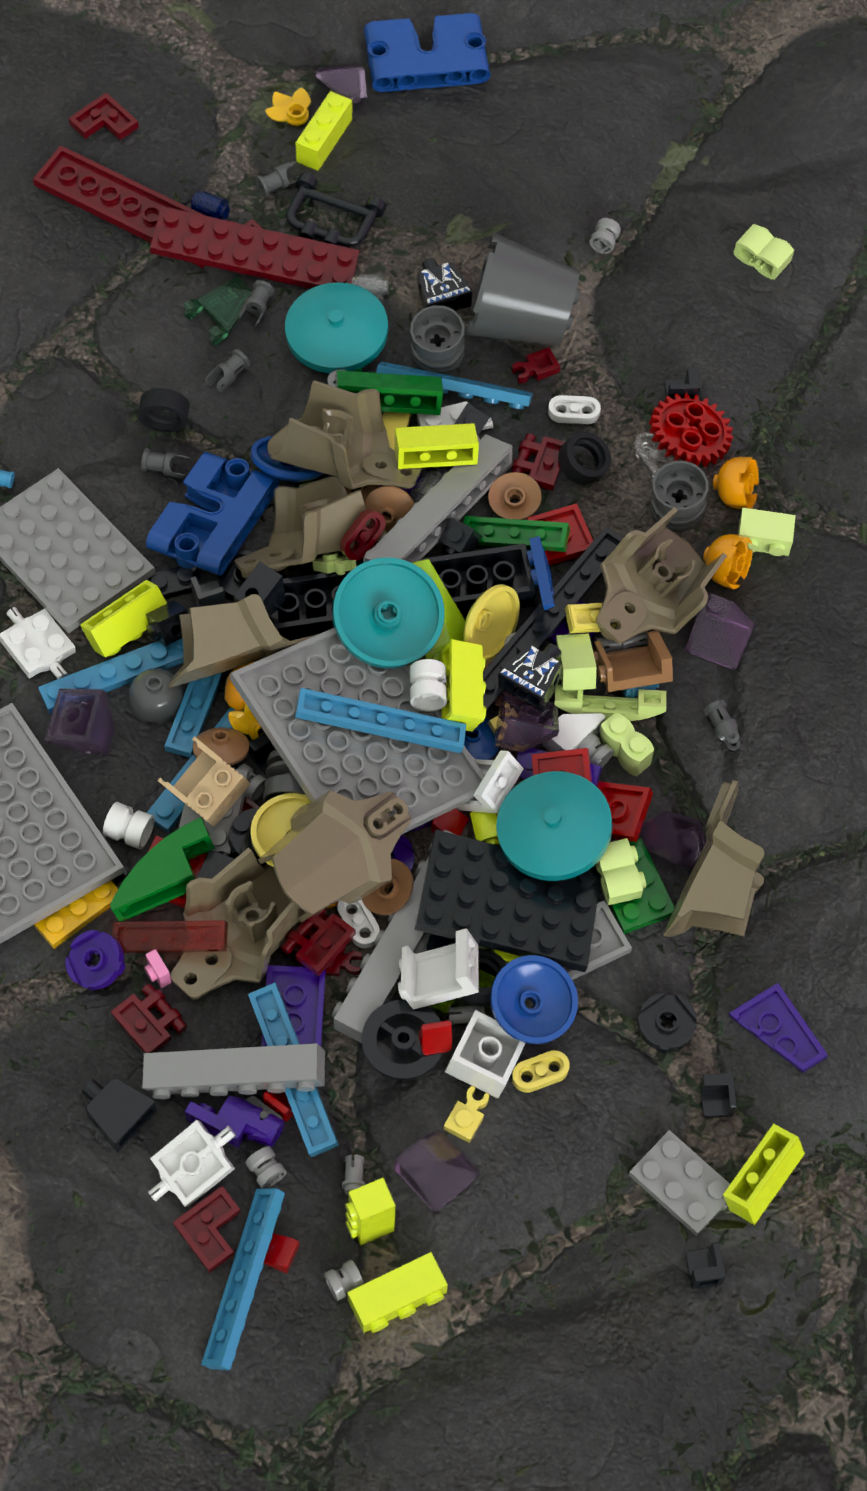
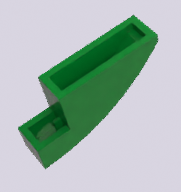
[110,817,215,922]

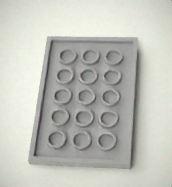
[0,468,156,634]

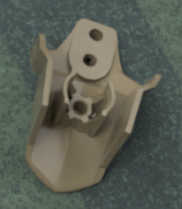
[267,380,422,490]
[234,475,388,578]
[596,507,727,644]
[168,594,318,688]
[663,780,764,937]
[258,790,411,923]
[170,848,307,1000]

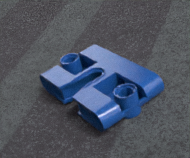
[364,13,490,92]
[146,452,279,576]

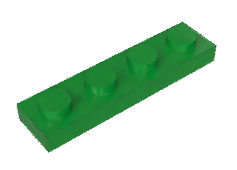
[463,516,570,552]

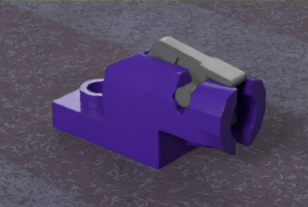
[185,1096,285,1148]

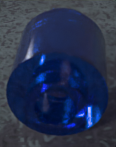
[191,191,230,220]

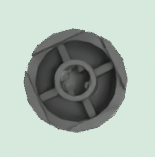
[129,668,184,725]

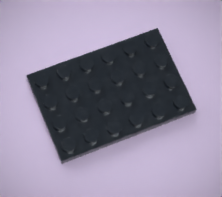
[415,830,601,972]

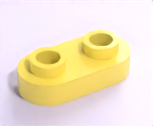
[512,1050,570,1093]

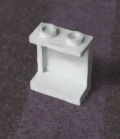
[456,751,524,814]
[398,928,479,1009]

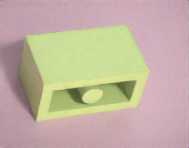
[737,508,796,556]
[556,633,597,691]

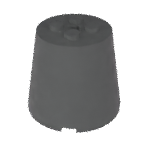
[466,233,581,346]

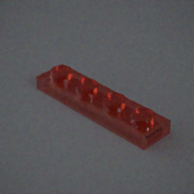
[112,920,228,953]

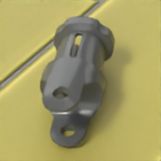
[255,161,299,197]
[238,280,275,327]
[205,349,251,392]
[141,448,191,478]
[703,700,740,751]

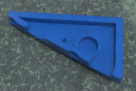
[527,536,555,611]

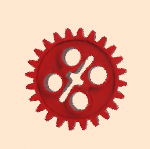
[649,393,733,468]

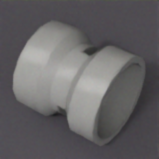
[589,218,621,254]
[576,732,614,768]
[237,764,267,802]
[245,1146,287,1189]
[324,1260,364,1301]

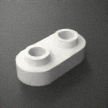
[548,395,601,424]
[337,900,380,948]

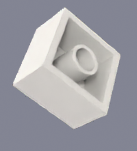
[445,1010,525,1098]

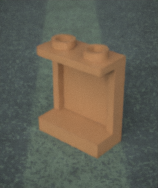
[593,630,673,692]

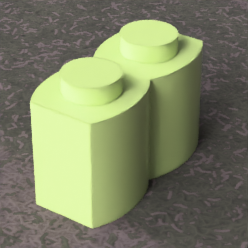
[733,224,794,280]
[599,712,654,776]
[595,838,646,905]

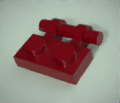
[511,433,565,491]
[281,909,356,976]
[111,983,187,1053]

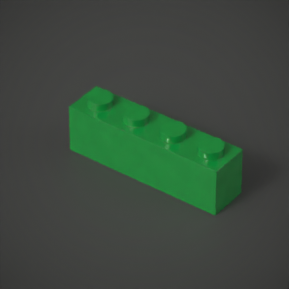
[335,370,443,415]

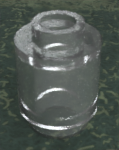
[352,274,389,300]
[410,470,443,503]

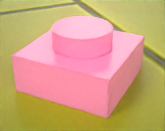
[144,949,172,989]

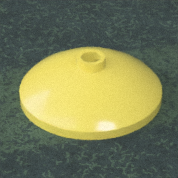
[463,584,520,664]
[251,793,310,867]

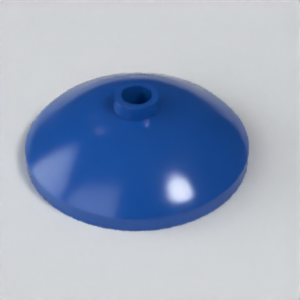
[251,436,324,482]
[490,955,578,1044]

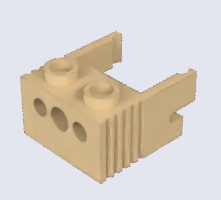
[158,737,251,828]

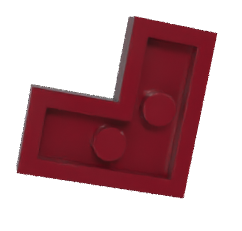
[68,93,139,140]
[173,1186,241,1273]

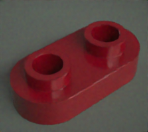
[340,509,386,561]

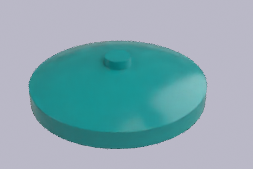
[285,283,388,373]
[332,557,444,669]
[496,771,613,881]

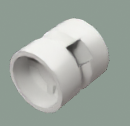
[409,659,447,712]
[103,802,155,850]

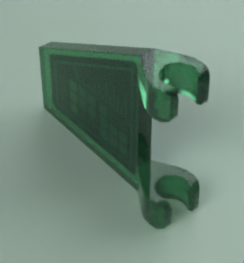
[184,276,252,345]

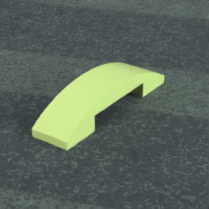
[555,685,666,721]

